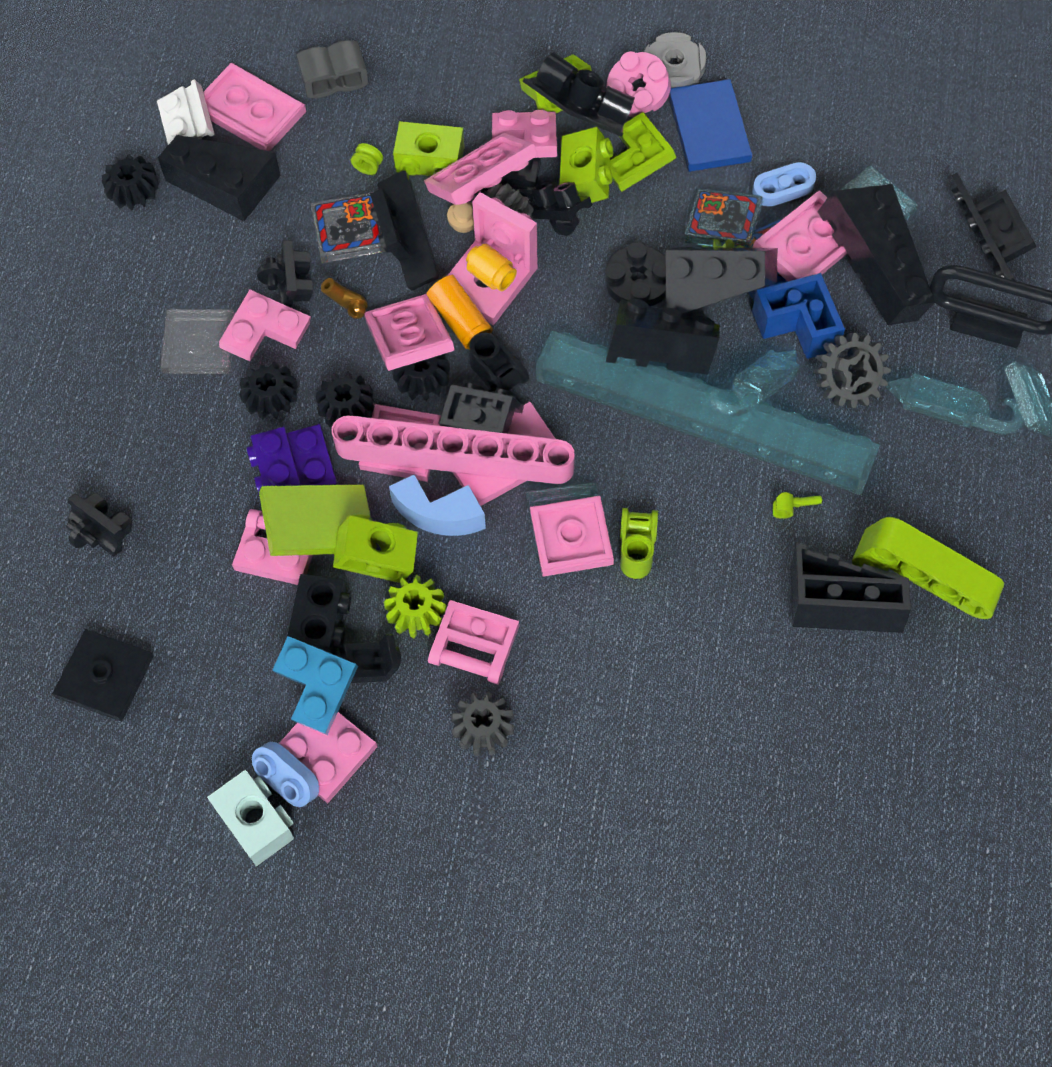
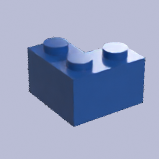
[752,273,845,359]

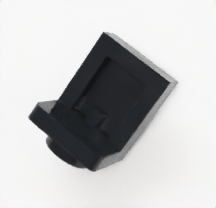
[339,634,401,683]

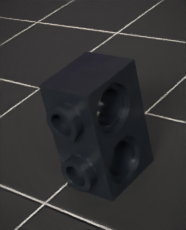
[287,574,352,655]

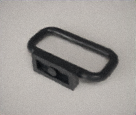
[930,265,1052,349]

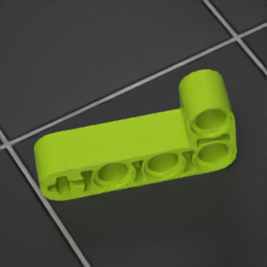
[852,517,1004,619]

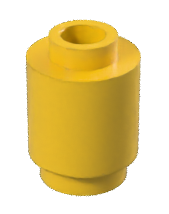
[466,244,517,292]

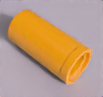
[427,275,493,349]

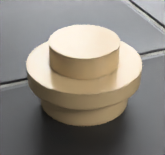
[447,202,474,233]

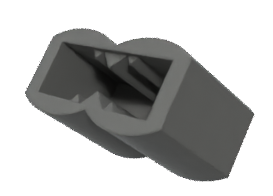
[297,40,368,98]

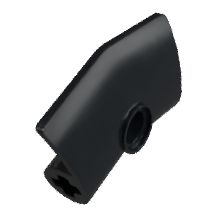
[523,52,635,137]

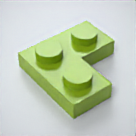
[610,112,676,192]

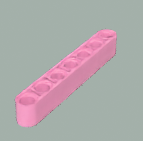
[332,416,575,484]

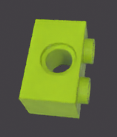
[393,121,465,176]
[559,127,613,203]
[333,514,418,583]

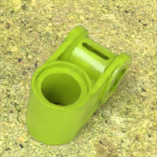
[620,508,658,579]

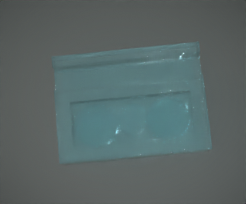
[1004,361,1052,437]

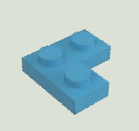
[272,636,358,736]

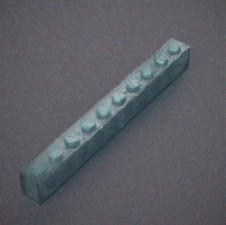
[536,331,880,495]

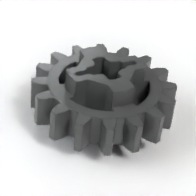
[813,333,891,408]

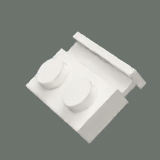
[157,79,215,145]

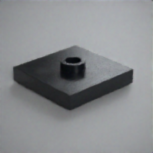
[52,629,154,722]

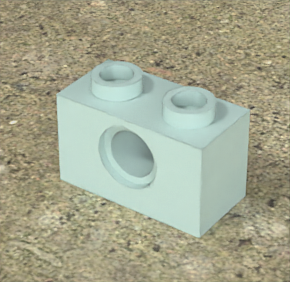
[207,770,294,866]

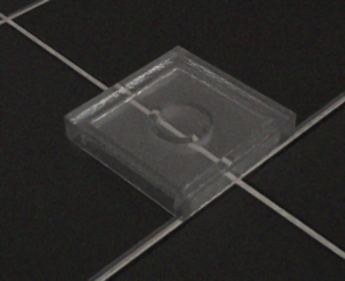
[160,309,235,374]

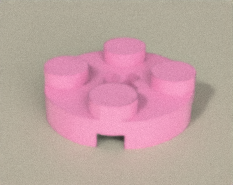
[606,51,671,117]

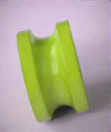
[350,143,383,175]

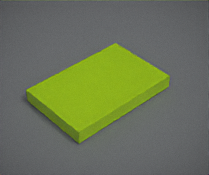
[259,485,377,556]

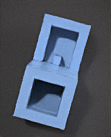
[389,475,486,536]

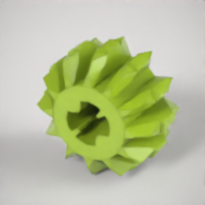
[384,574,446,639]

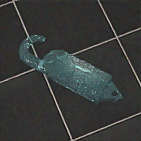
[709,349,800,416]
[886,373,1025,434]

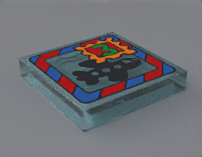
[685,188,763,248]

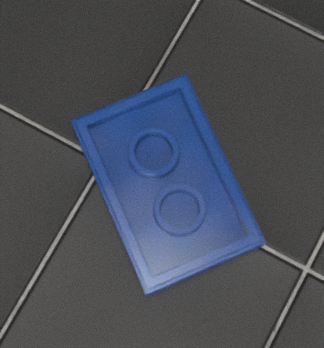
[668,79,752,172]

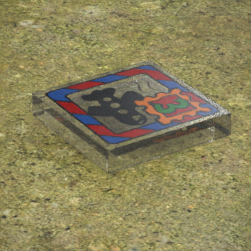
[310,192,385,263]

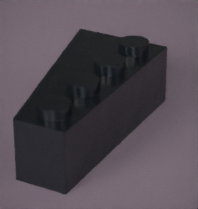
[817,184,935,325]

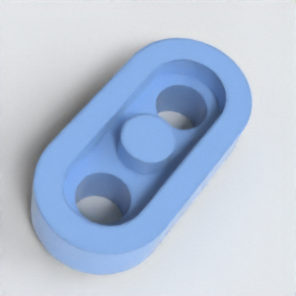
[752,162,816,206]
[252,742,319,807]

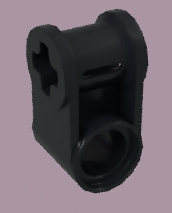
[469,332,529,393]

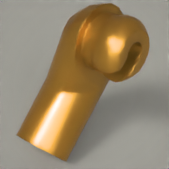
[321,278,368,319]

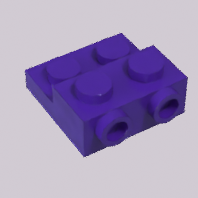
[246,424,337,497]

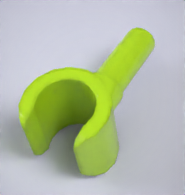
[773,492,822,519]

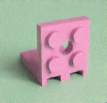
[447,192,538,325]

